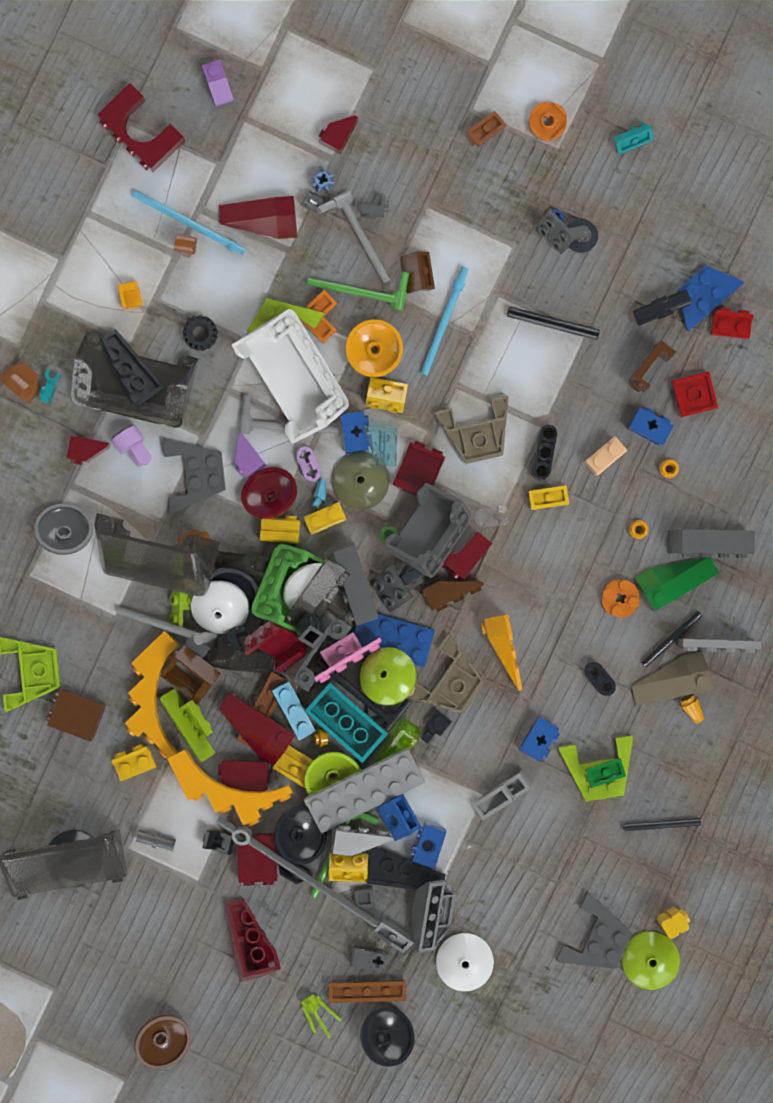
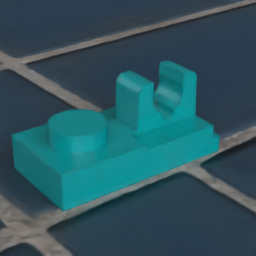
[614,121,654,155]

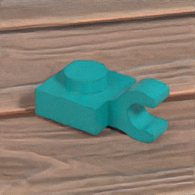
[39,369,61,405]

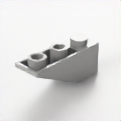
[330,825,393,856]

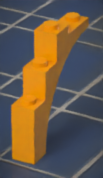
[125,631,180,759]
[167,749,293,826]

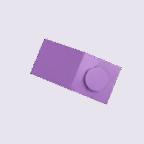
[202,59,234,107]
[235,433,266,478]

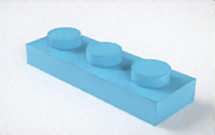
[271,681,315,740]

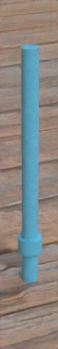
[420,266,469,376]

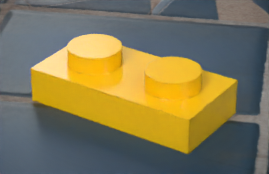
[528,485,569,510]

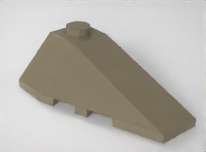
[631,651,713,705]

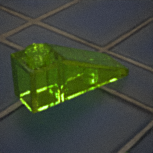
[372,718,421,765]

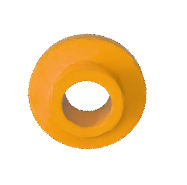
[659,459,679,478]
[629,520,648,539]
[314,729,328,748]

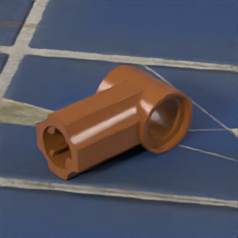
[174,234,197,258]

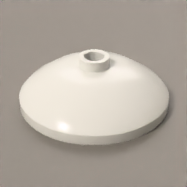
[283,563,338,615]
[191,581,249,634]
[436,933,494,991]

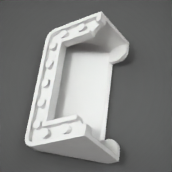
[232,309,349,444]

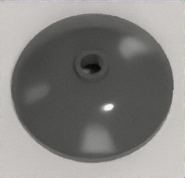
[34,504,93,555]

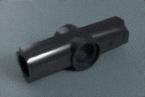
[633,289,692,326]

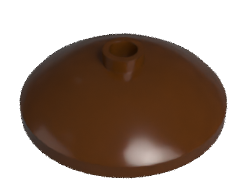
[134,1015,191,1069]

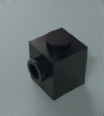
[295,613,325,648]

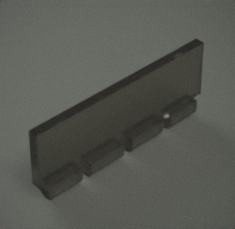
[284,558,350,626]

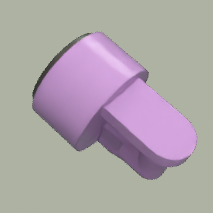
[112,425,151,467]

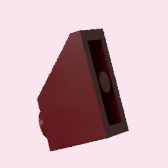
[319,115,358,155]
[66,436,111,465]

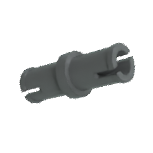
[136,830,176,852]

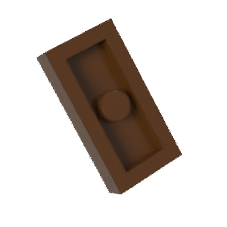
[400,251,435,294]

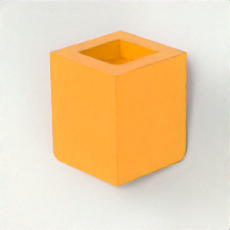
[118,281,143,310]

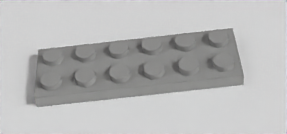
[304,748,425,833]

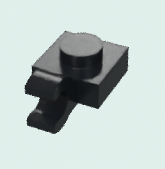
[421,710,452,744]

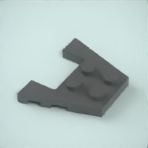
[162,440,226,514]
[556,892,632,969]

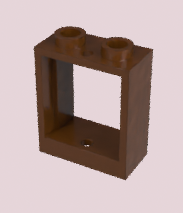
[161,645,221,704]

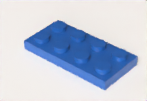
[354,614,435,667]

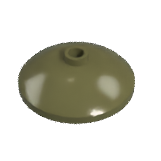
[332,452,390,510]

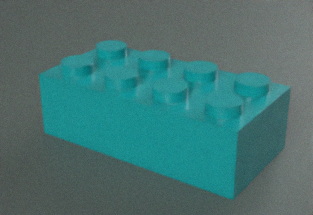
[304,682,388,763]

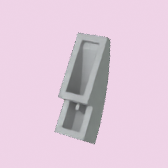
[472,769,533,820]

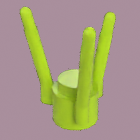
[301,994,342,1038]

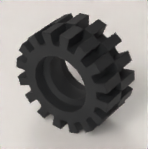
[182,315,218,351]

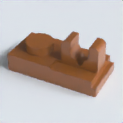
[466,111,507,147]

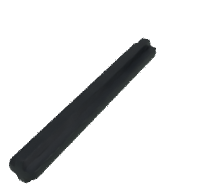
[507,307,600,340]

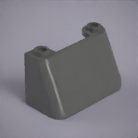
[384,483,471,578]
[283,609,352,692]

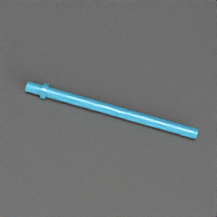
[132,190,246,255]

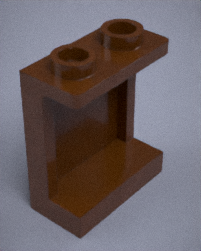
[629,340,676,392]
[46,689,106,742]

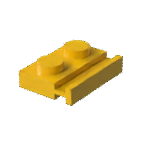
[273,745,313,788]

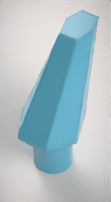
[311,478,326,510]

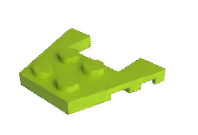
[247,298,325,333]
[0,637,61,712]
[558,735,633,802]

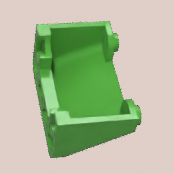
[252,544,332,633]

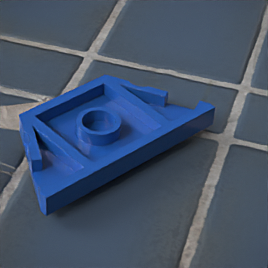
[676,266,744,331]

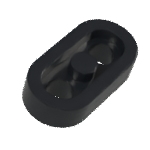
[584,662,616,696]

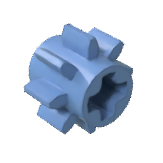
[311,169,334,193]

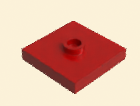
[671,371,719,418]

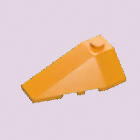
[481,614,522,691]

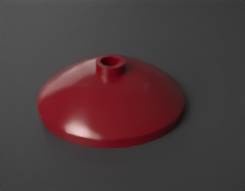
[241,467,297,519]

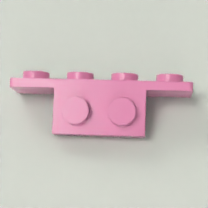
[315,633,382,683]

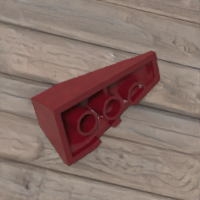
[219,196,298,239]
[219,693,295,765]
[224,899,281,982]

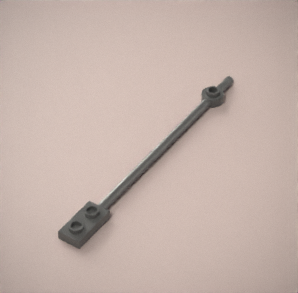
[216,816,414,954]

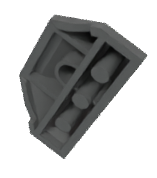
[410,880,456,953]

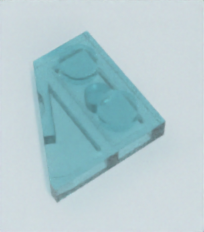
[364,426,397,467]

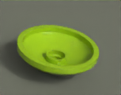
[360,647,417,705]
[305,752,361,795]
[622,931,680,990]

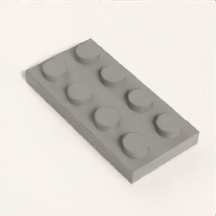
[678,638,761,653]

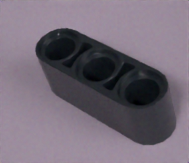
[532,425,557,481]

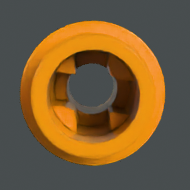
[680,694,705,724]

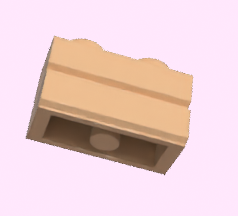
[584,436,627,476]

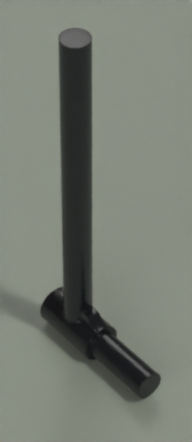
[316,659,413,733]

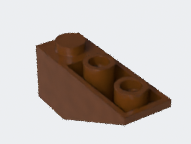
[422,581,484,612]

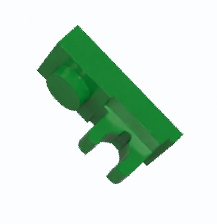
[584,758,626,788]

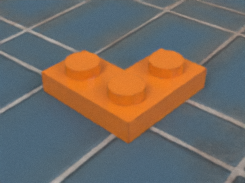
[299,290,338,344]

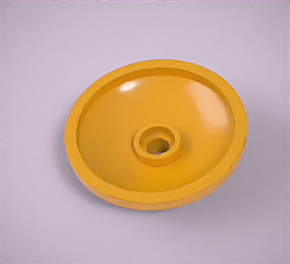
[346,319,403,377]

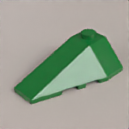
[634,557,719,611]

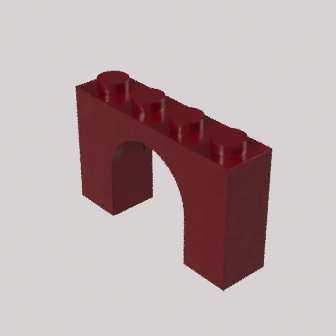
[97,83,185,172]
[441,532,493,580]

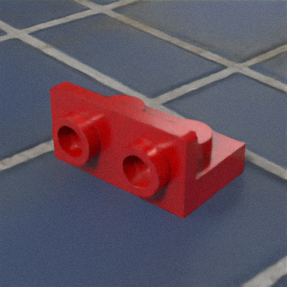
[711,308,754,340]

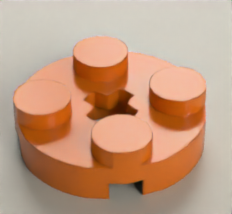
[529,102,567,142]
[601,579,640,618]

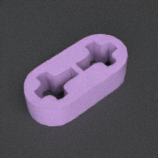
[297,446,321,482]

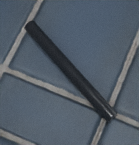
[641,611,702,668]
[623,818,701,831]

